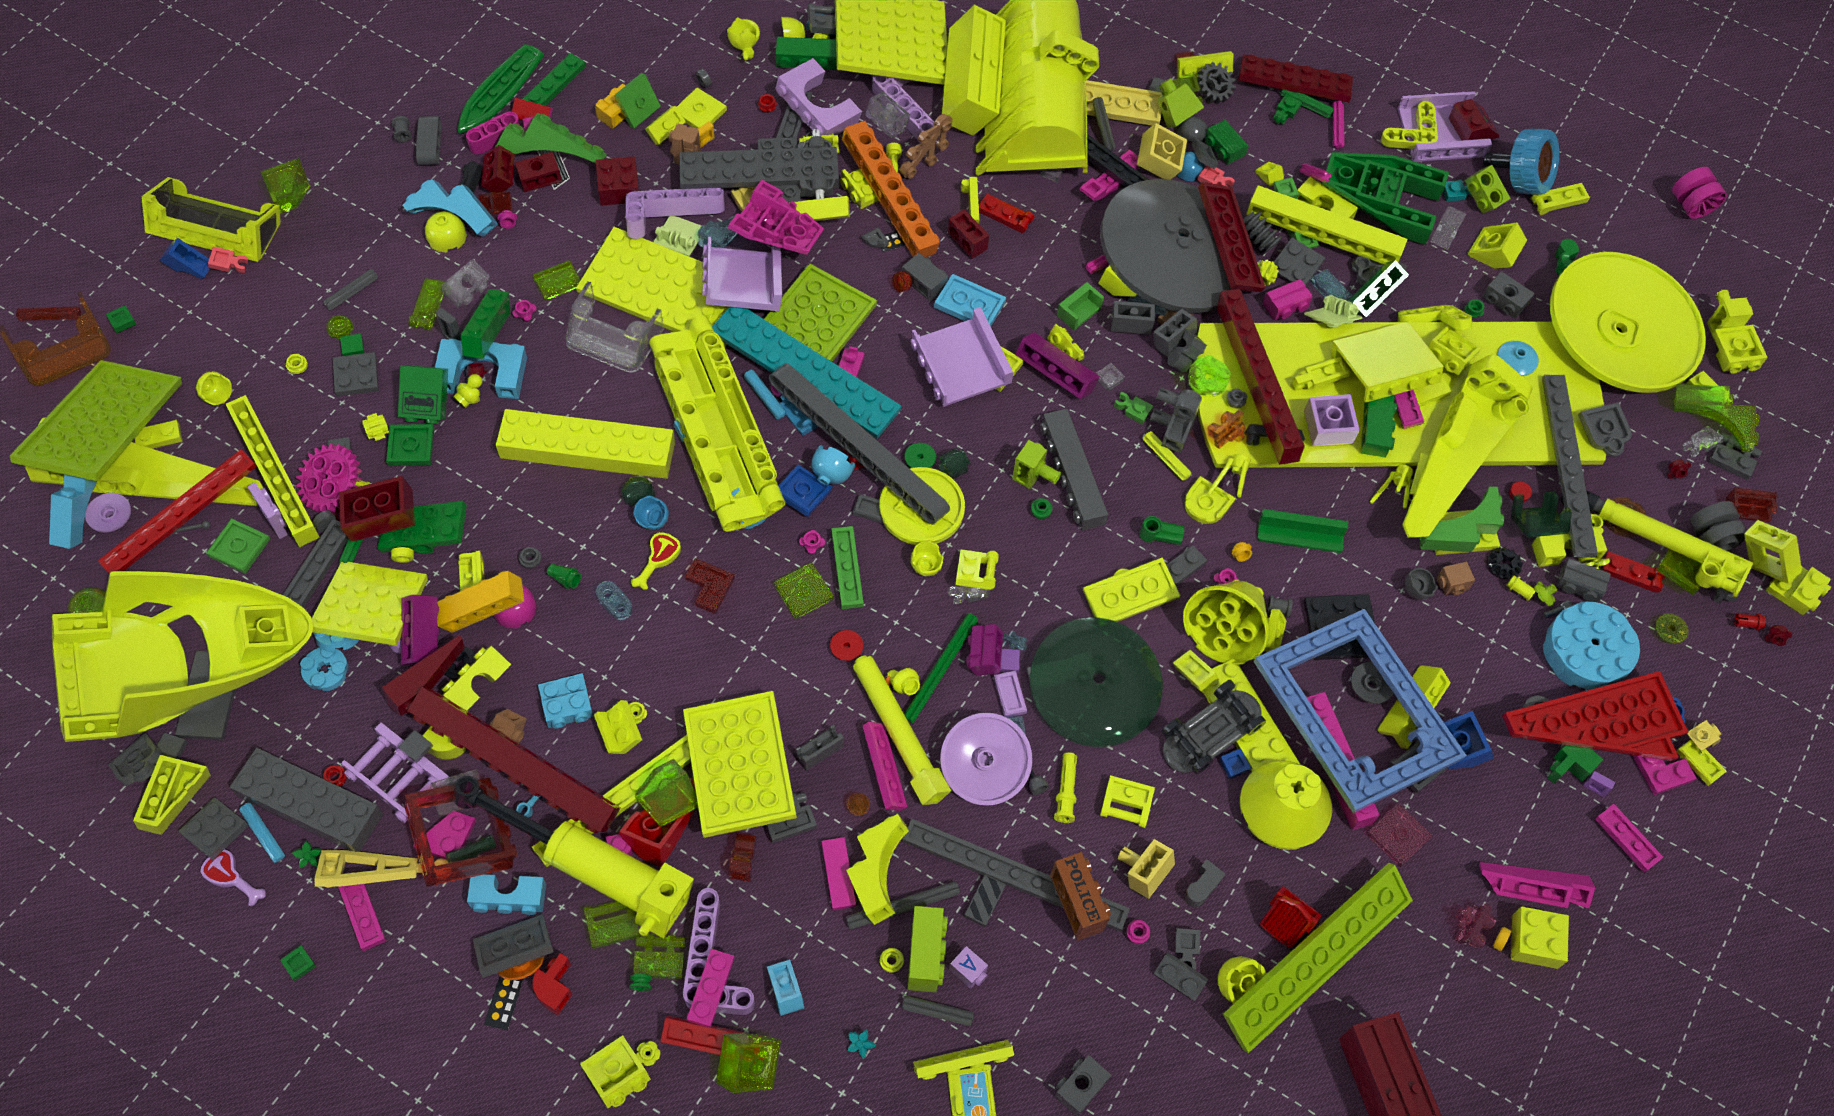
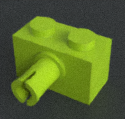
[1012,440,1061,489]

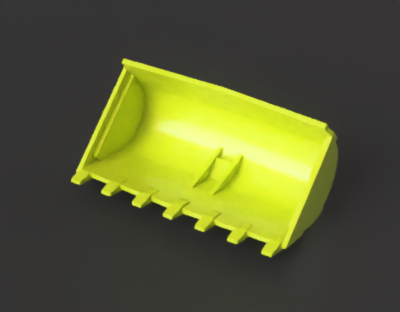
[976,0,1099,176]

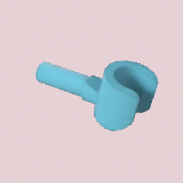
[516,795,540,818]

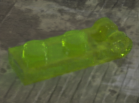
[409,278,446,330]

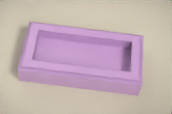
[993,671,1027,718]

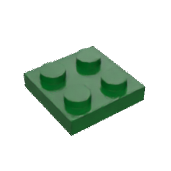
[386,424,435,466]

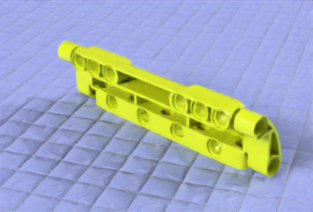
[649,315,785,532]

